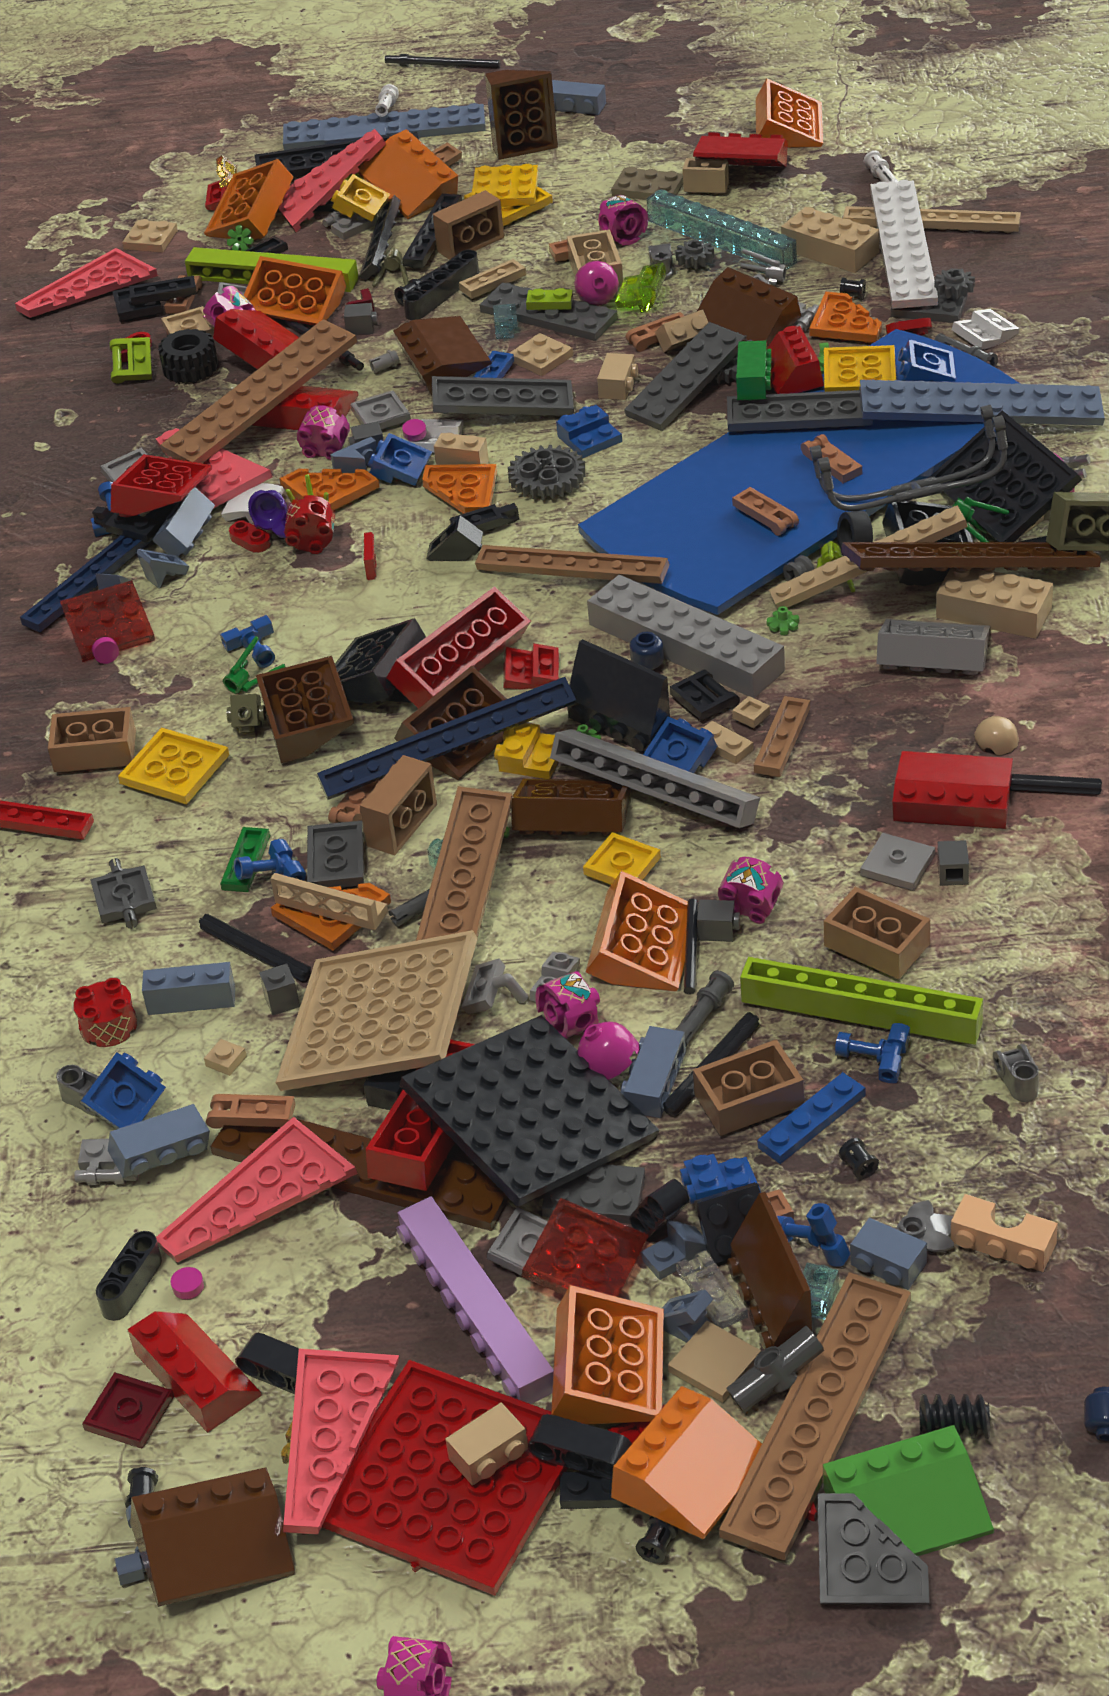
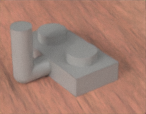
[462,958,528,1015]

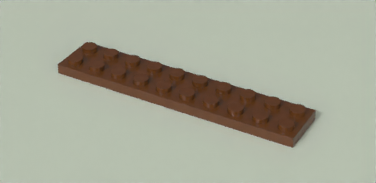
[841,542,1101,571]
[210,1119,509,1231]

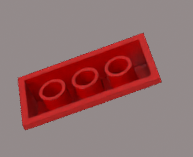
[767,326,824,394]
[127,1311,262,1433]

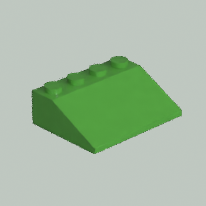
[823,1425,994,1556]

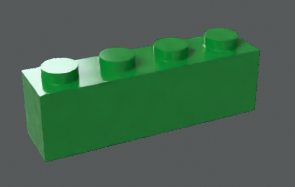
[736,340,772,400]

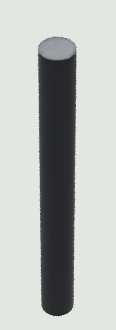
[684,899,699,995]

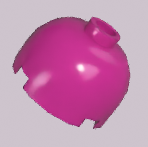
[574,261,619,306]
[578,1021,639,1080]

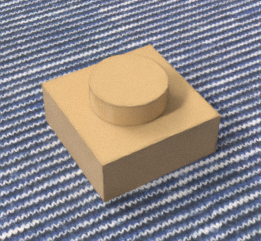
[732,696,770,728]
[204,1039,247,1076]

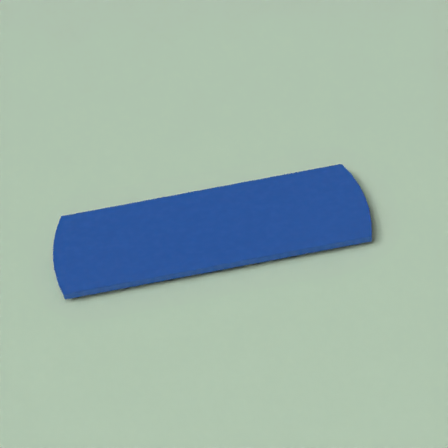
[578,329,1020,615]

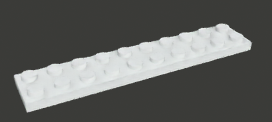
[870,180,938,309]

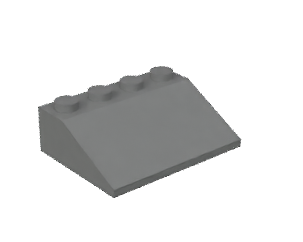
[876,619,990,675]

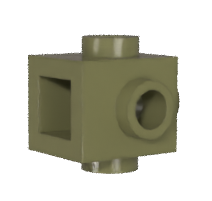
[227,694,266,733]

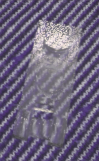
[676,1250,748,1329]

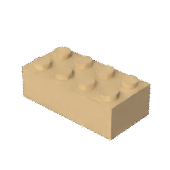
[781,207,879,273]
[936,568,1053,639]

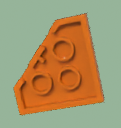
[809,291,882,343]
[422,464,497,514]
[279,469,380,511]
[271,883,391,951]

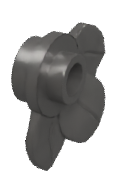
[896,1200,954,1252]

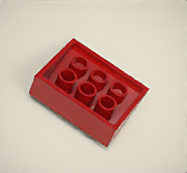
[693,132,788,167]
[213,309,299,369]
[252,386,359,430]
[110,454,212,517]
[892,751,1013,829]

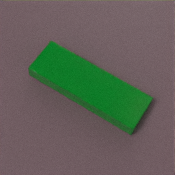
[220,827,270,892]

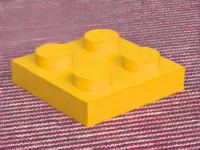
[583,832,661,885]

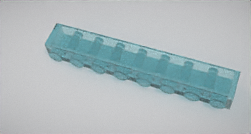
[646,189,797,270]

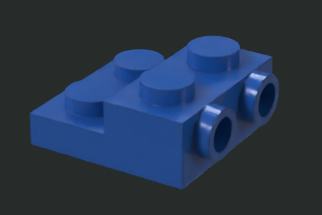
[898,339,956,382]
[556,405,623,459]
[367,433,432,486]
[643,717,717,773]
[80,1052,166,1129]
[680,1154,761,1204]

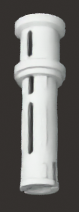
[375,84,399,117]
[864,150,898,183]

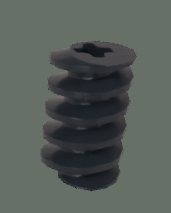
[919,1394,990,1439]

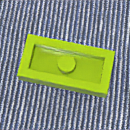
[526,288,573,310]

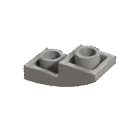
[530,952,580,1002]

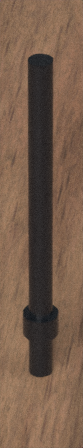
[385,54,501,68]
[279,319,364,371]

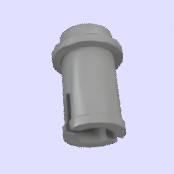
[369,350,400,373]

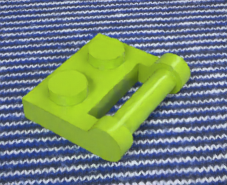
[109,337,152,384]

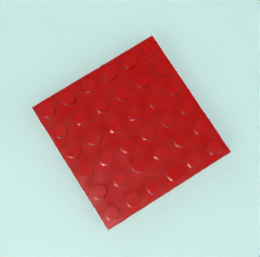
[322,1360,568,1596]

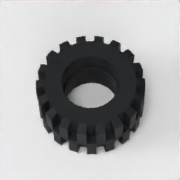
[158,329,218,383]

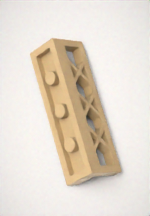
[270,873,388,930]

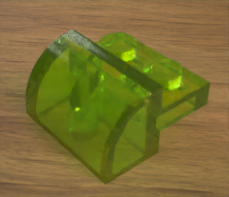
[615,263,666,313]

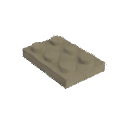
[611,167,683,203]

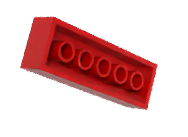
[386,586,531,709]
[365,1039,475,1191]

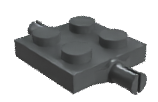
[90,858,157,929]

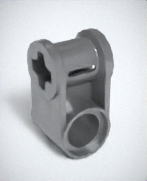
[648,243,673,280]
[992,1043,1039,1102]
[56,1065,99,1116]

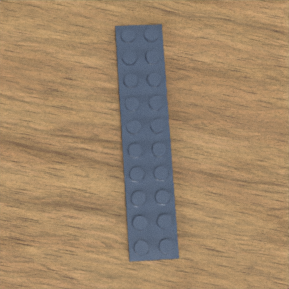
[283,103,486,150]
[859,380,1105,426]

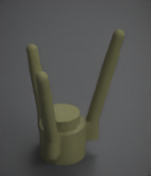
[372,247,408,287]

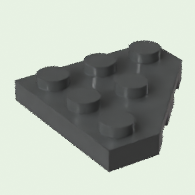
[818,1493,929,1605]

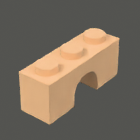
[951,1194,1058,1272]

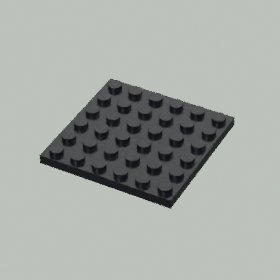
[400,1015,659,1207]

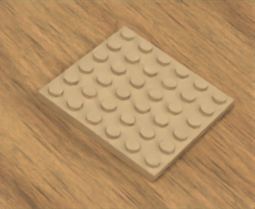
[275,930,477,1091]

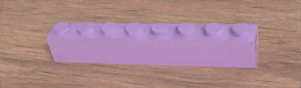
[396,1196,554,1404]

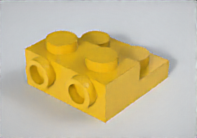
[331,174,390,222]
[494,723,559,779]

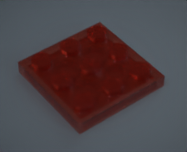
[60,580,155,662]
[521,1198,649,1297]

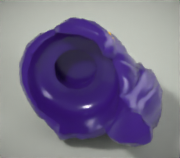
[248,490,288,538]

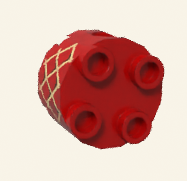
[284,495,335,554]
[74,978,137,1047]

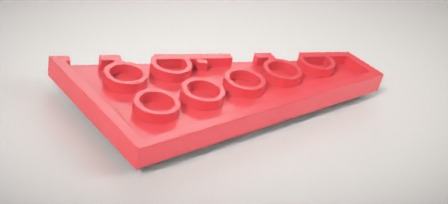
[278,129,386,232]
[15,248,158,318]
[156,428,273,508]
[156,1117,357,1263]
[283,1348,399,1535]

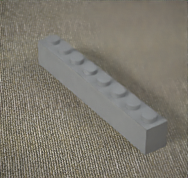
[550,729,760,828]

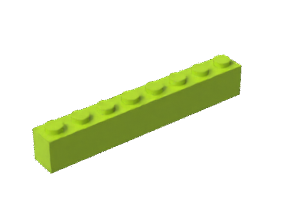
[185,247,359,292]
[740,957,983,1045]

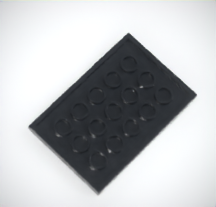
[929,410,1082,542]

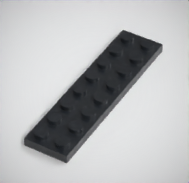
[254,132,419,178]

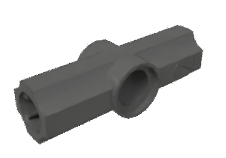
[726,1326,825,1413]

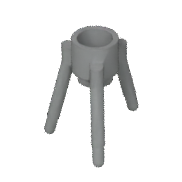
[740,249,787,286]

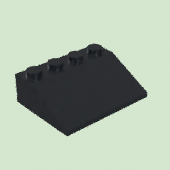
[882,501,973,586]
[335,618,426,704]
[567,639,670,753]

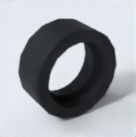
[837,511,873,556]

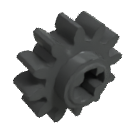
[675,239,715,269]
[934,268,975,299]

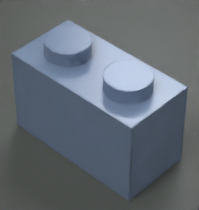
[850,1218,927,1290]

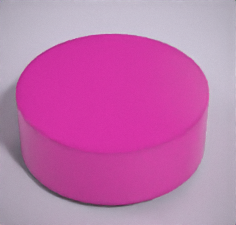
[402,419,427,441]
[92,637,119,664]
[170,1267,204,1299]

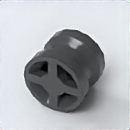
[783,555,815,581]

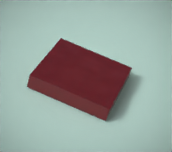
[82,1372,174,1449]

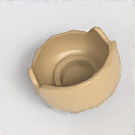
[974,716,1019,755]

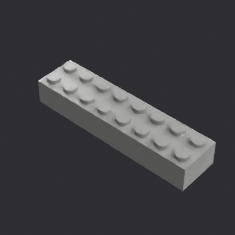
[587,575,785,698]

